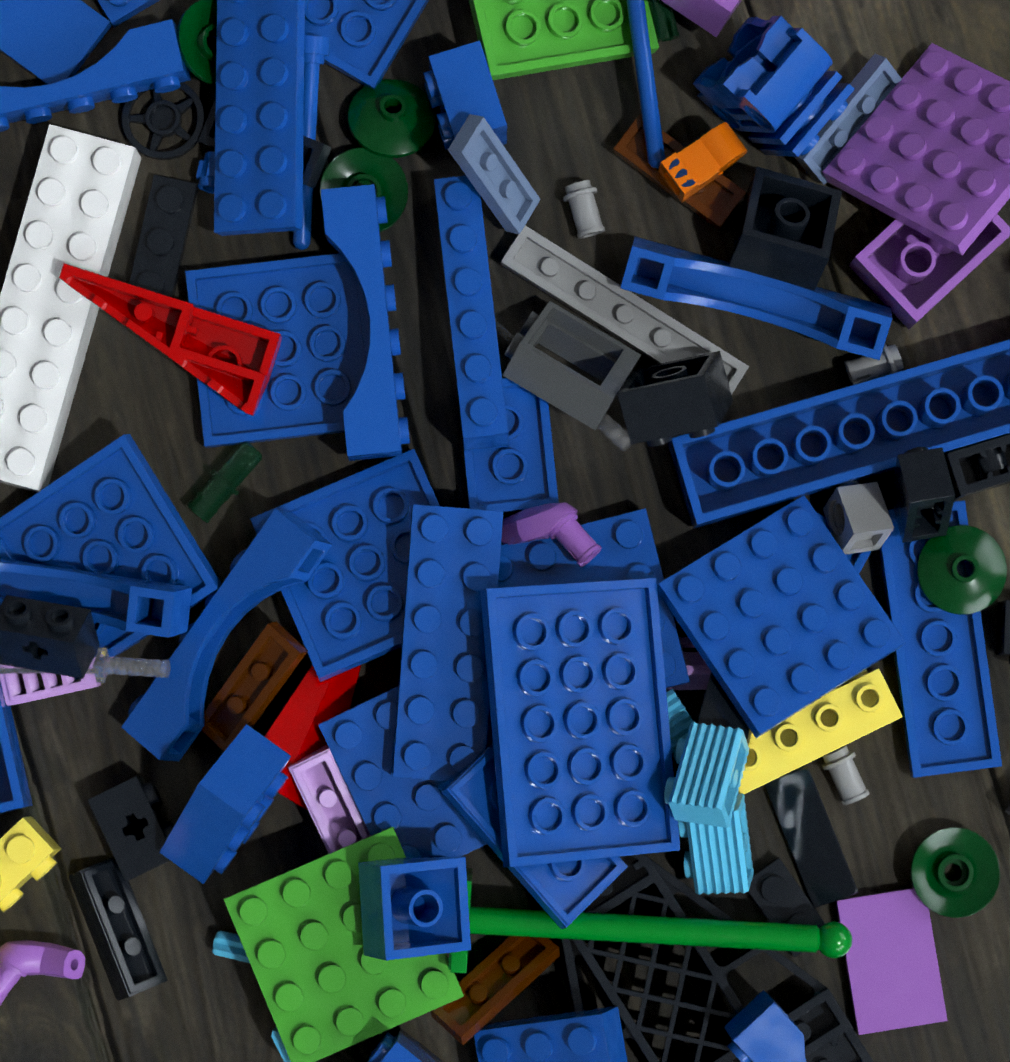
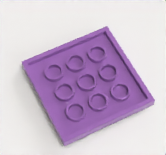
[823,43,1010,255]

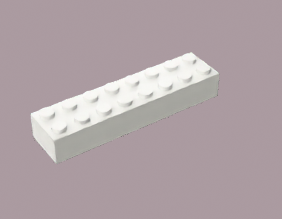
[0,124,142,493]

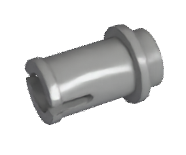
[563,180,605,239]
[844,343,904,385]
[822,745,870,805]

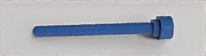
[626,0,665,168]
[293,35,330,250]

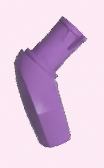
[501,502,602,567]
[0,940,85,1006]

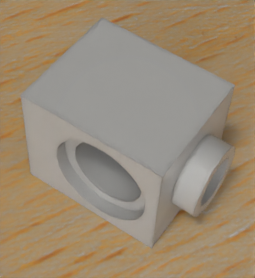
[823,481,894,555]

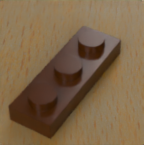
[613,114,746,230]
[202,621,308,751]
[430,936,560,1045]

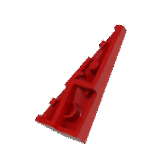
[59,264,282,416]
[265,665,361,810]

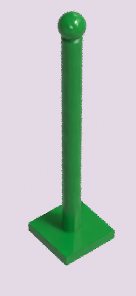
[448,868,852,973]

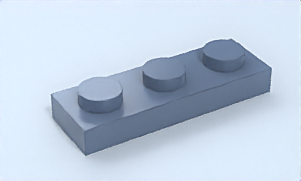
[795,54,902,185]
[448,114,541,234]

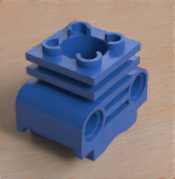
[693,16,855,157]

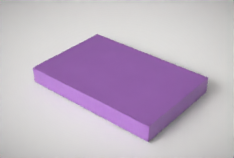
[835,888,948,1035]

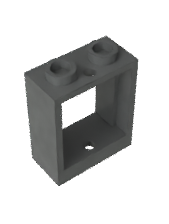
[503,301,641,430]

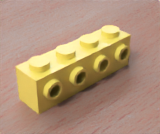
[738,668,903,794]
[0,816,62,913]

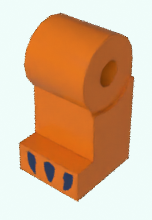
[658,122,748,203]

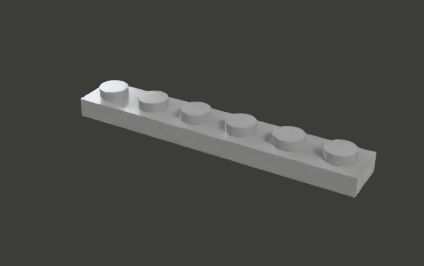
[501,225,750,395]

